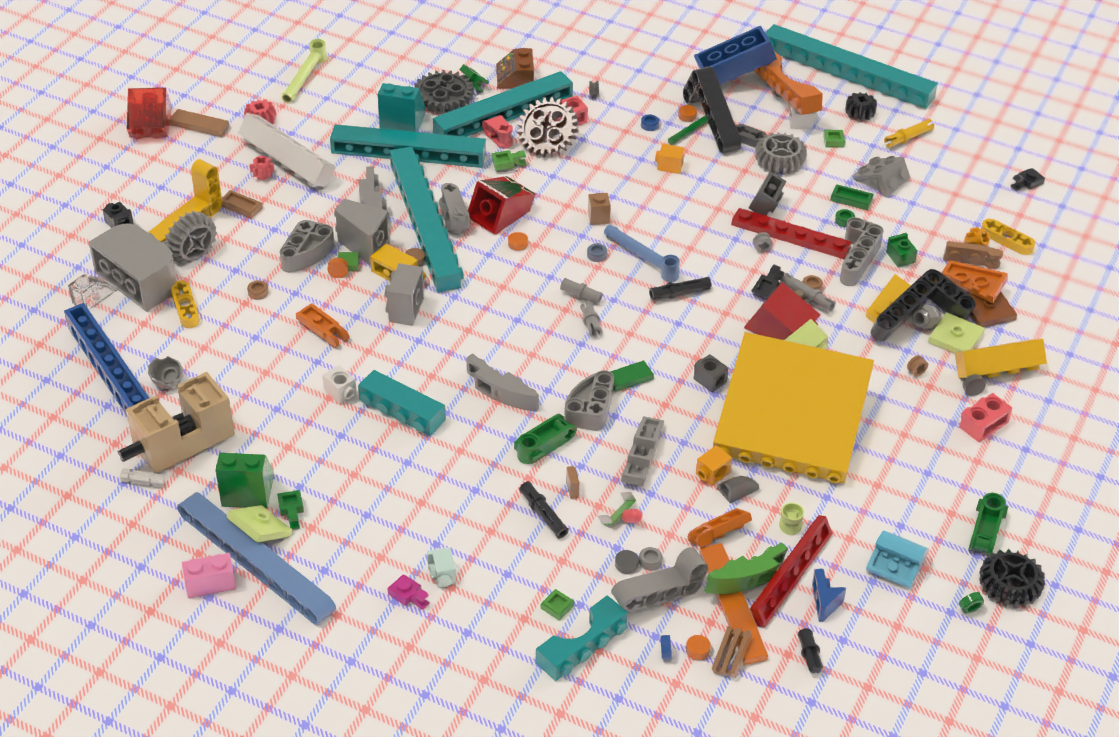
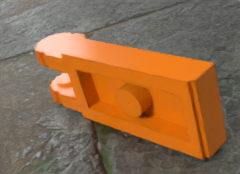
[295,303,350,348]
[687,508,752,547]

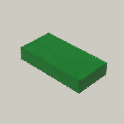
[830,184,874,211]
[610,360,654,392]

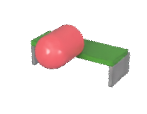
[597,491,643,526]

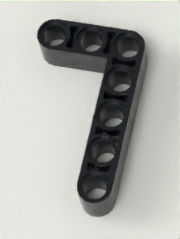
[683,66,741,153]
[870,269,976,341]

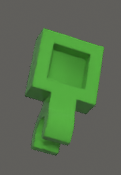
[491,150,527,171]

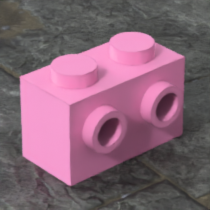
[181,553,236,598]

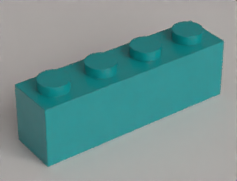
[358,370,446,436]

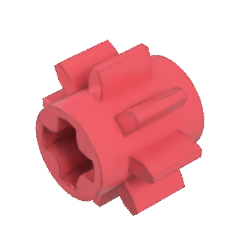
[249,156,275,180]

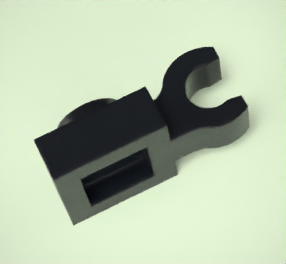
[1010,168,1045,191]
[751,264,785,300]

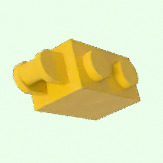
[370,244,426,281]

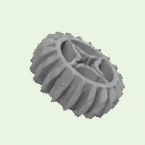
[755,132,807,175]
[164,211,218,264]

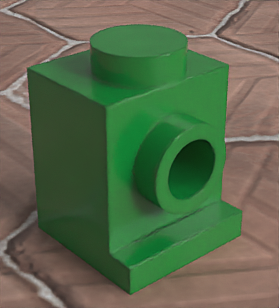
[886,232,918,267]

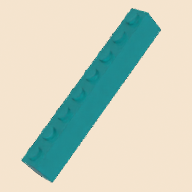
[432,71,573,137]
[330,124,486,168]

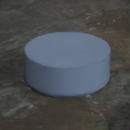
[587,243,607,262]

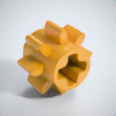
[964,227,990,247]

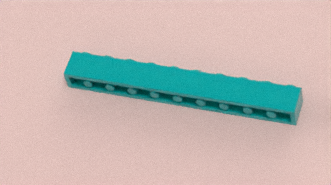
[765,24,938,109]
[389,147,464,293]

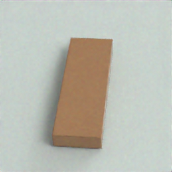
[169,109,230,137]

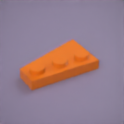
[942,260,1008,304]

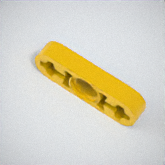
[981,218,1035,255]
[171,280,200,328]

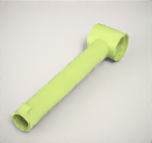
[282,39,327,103]

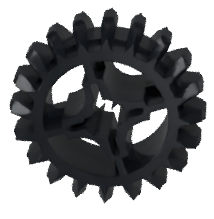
[979,548,1045,609]

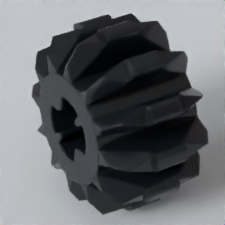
[845,91,877,122]

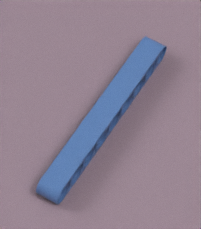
[177,492,336,625]

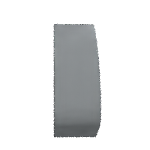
[279,220,335,273]
[564,370,614,431]

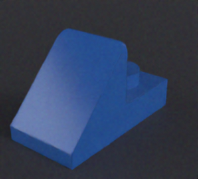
[812,568,846,622]

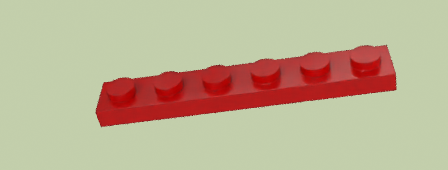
[731,208,852,259]
[750,515,833,628]

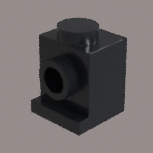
[102,201,134,228]

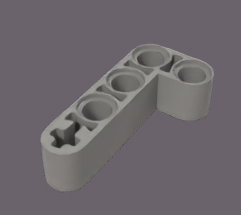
[840,217,884,286]
[611,547,708,612]

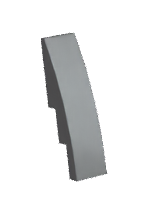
[621,416,665,487]

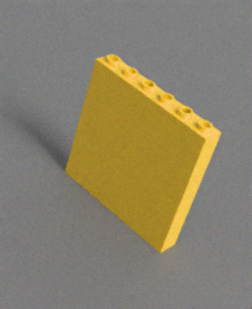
[713,332,874,484]

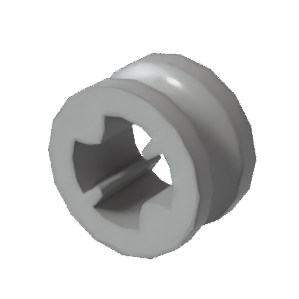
[753,232,773,253]

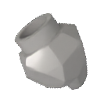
[912,304,942,330]

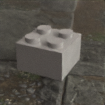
[384,263,424,326]

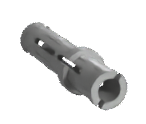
[780,272,836,313]

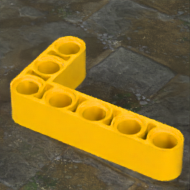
[148,159,223,242]

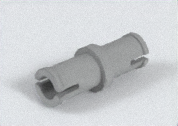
[560,277,603,305]
[580,301,602,338]

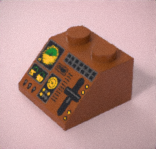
[496,48,534,89]

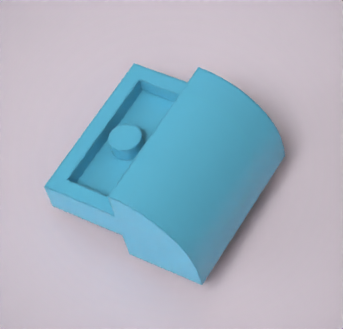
[866,530,929,589]

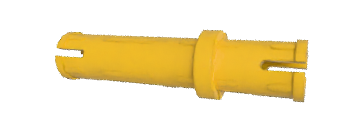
[884,119,935,148]

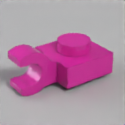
[387,574,430,610]

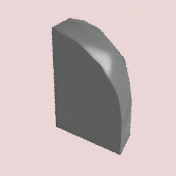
[717,475,760,503]

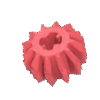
[244,99,277,124]

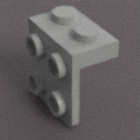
[853,155,911,196]

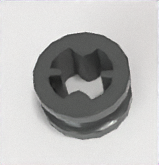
[589,80,599,97]

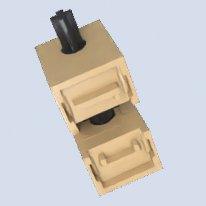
[117,371,235,474]

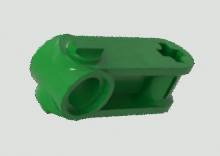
[514,413,577,464]
[968,492,1009,556]

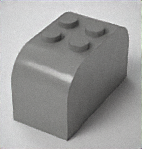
[88,224,177,312]

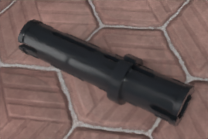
[649,276,712,301]
[519,481,569,539]

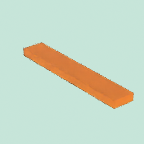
[699,543,768,665]

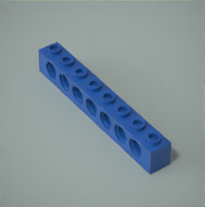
[64,303,149,416]

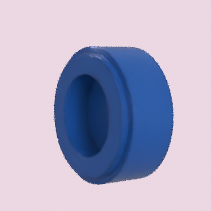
[640,114,660,131]
[660,635,672,660]

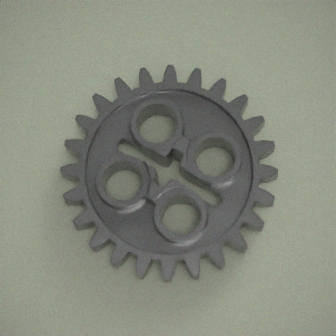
[414,70,474,113]

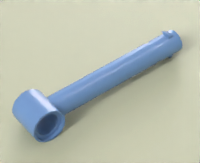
[604,224,680,282]

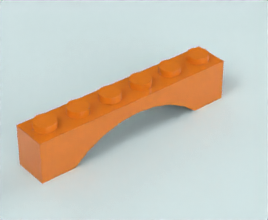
[754,51,823,115]

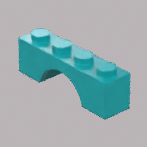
[535,595,628,681]

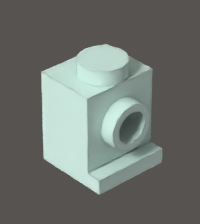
[427,547,456,587]

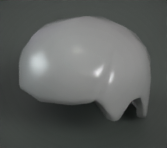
[148,356,184,389]

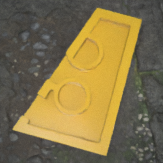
[865,274,911,323]

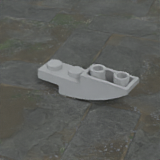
[358,166,387,210]
[466,353,539,412]

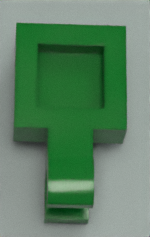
[459,64,489,93]
[277,490,304,530]

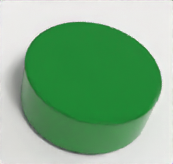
[835,209,855,227]
[959,592,984,613]

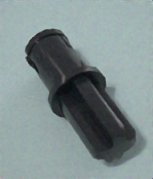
[797,628,823,674]

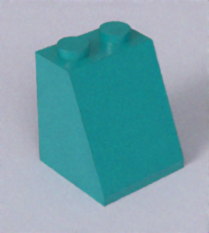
[377,83,426,132]

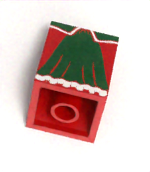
[468,176,536,234]

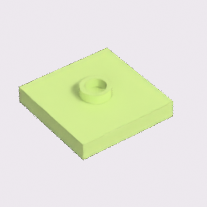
[928,312,985,353]
[227,505,293,543]

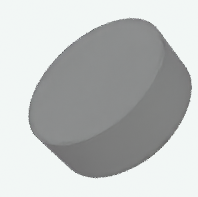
[639,547,663,571]

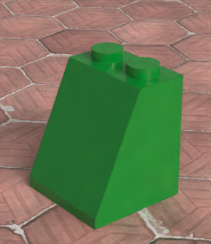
[215,452,274,509]

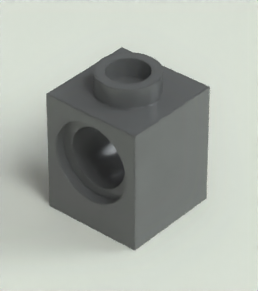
[693,354,729,393]

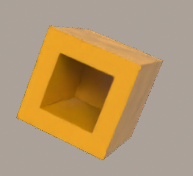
[655,143,685,174]

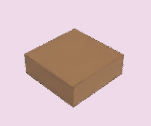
[566,466,580,499]

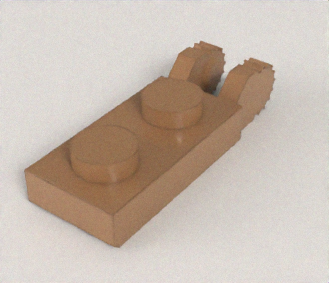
[943,241,1003,269]

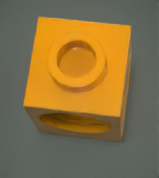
[695,445,732,486]

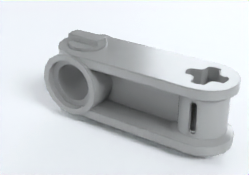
[439,183,470,234]

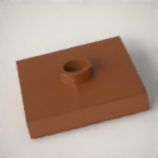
[969,292,1018,327]

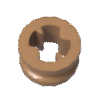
[907,355,929,377]

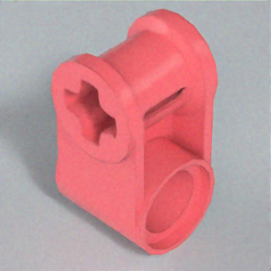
[482,115,513,148]

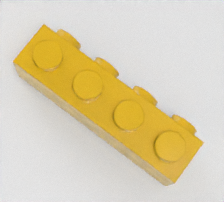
[955,338,1047,378]

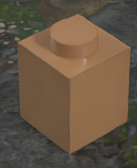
[588,193,611,225]

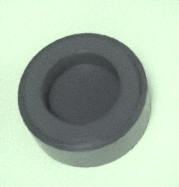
[962,374,986,396]
[615,550,639,574]

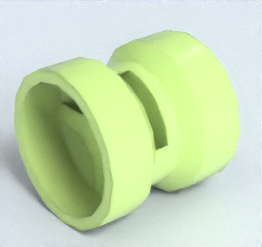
[779,502,804,535]

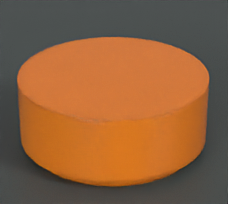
[678,105,697,122]
[508,232,528,251]
[327,257,348,278]
[686,635,711,660]

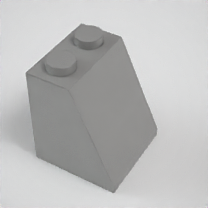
[334,198,390,266]

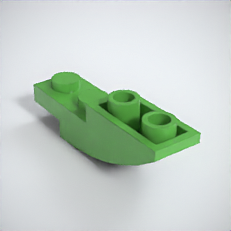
[704,542,788,594]

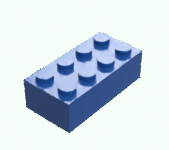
[693,25,777,85]

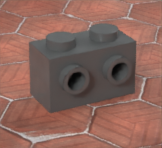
[748,171,787,216]

